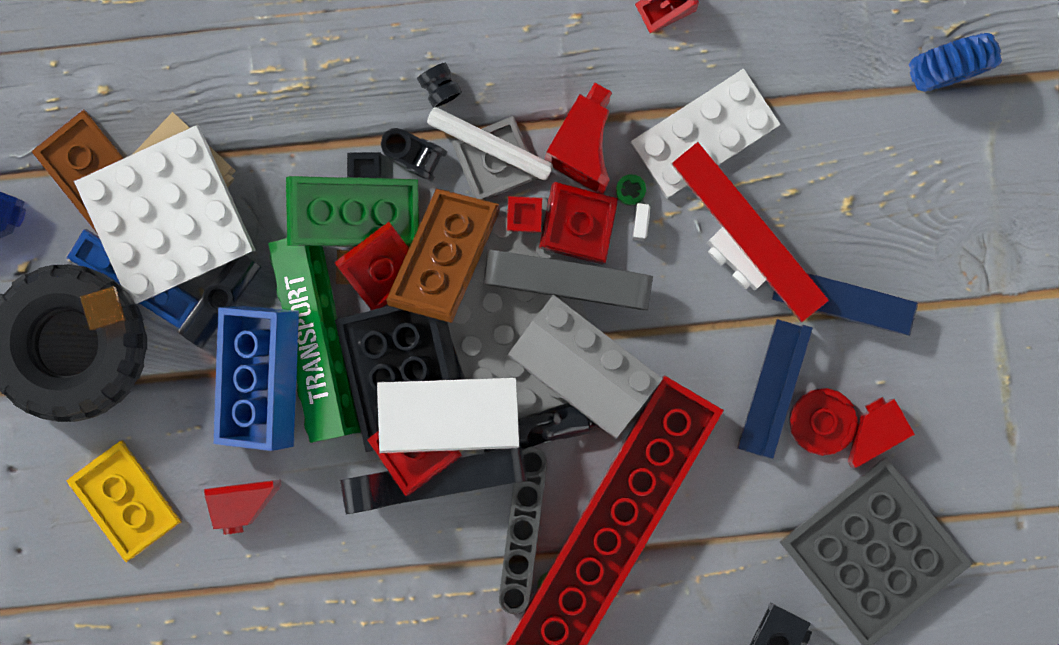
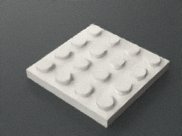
[74,125,255,304]

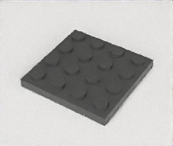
[779,457,973,645]

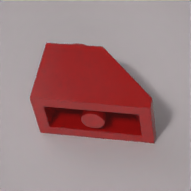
[848,397,915,468]

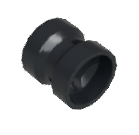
[417,62,462,108]

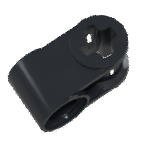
[381,128,447,182]

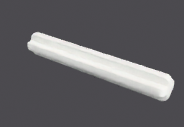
[427,108,553,180]

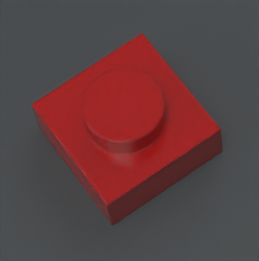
[507,196,542,233]

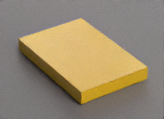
[66,440,182,562]

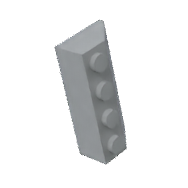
[507,295,663,439]

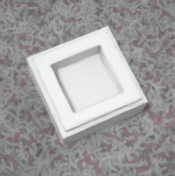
[632,203,651,241]

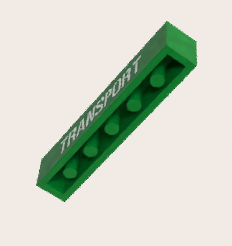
[268,238,361,443]

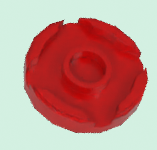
[789,388,858,456]

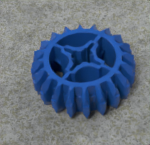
[909,33,1002,92]

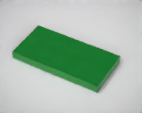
[286,176,419,247]

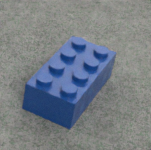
[213,306,299,451]

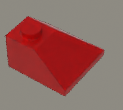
[204,479,281,535]

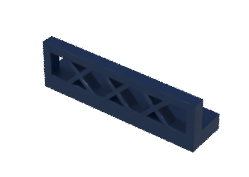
[737,319,813,459]

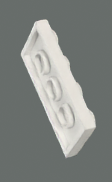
[630,68,781,199]

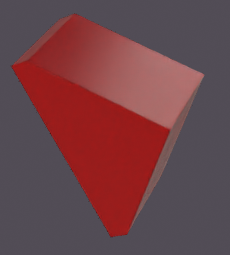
[635,0,699,34]

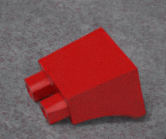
[545,83,612,194]

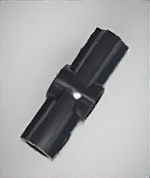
[178,255,262,349]

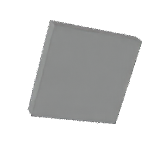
[451,116,539,201]

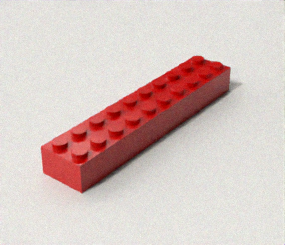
[505,375,724,645]

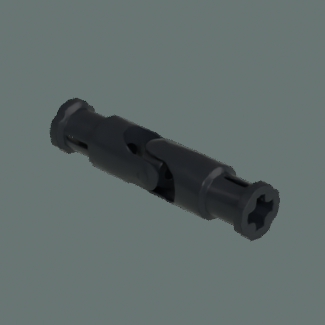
[484,407,601,453]

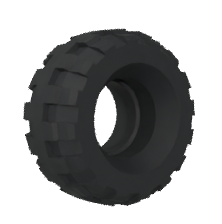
[0,264,147,422]

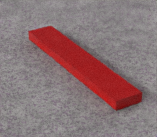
[671,142,829,322]

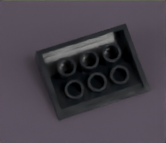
[335,306,461,452]

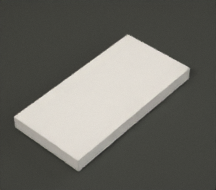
[377,378,519,453]

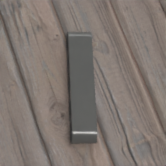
[483,250,653,310]
[499,447,547,614]

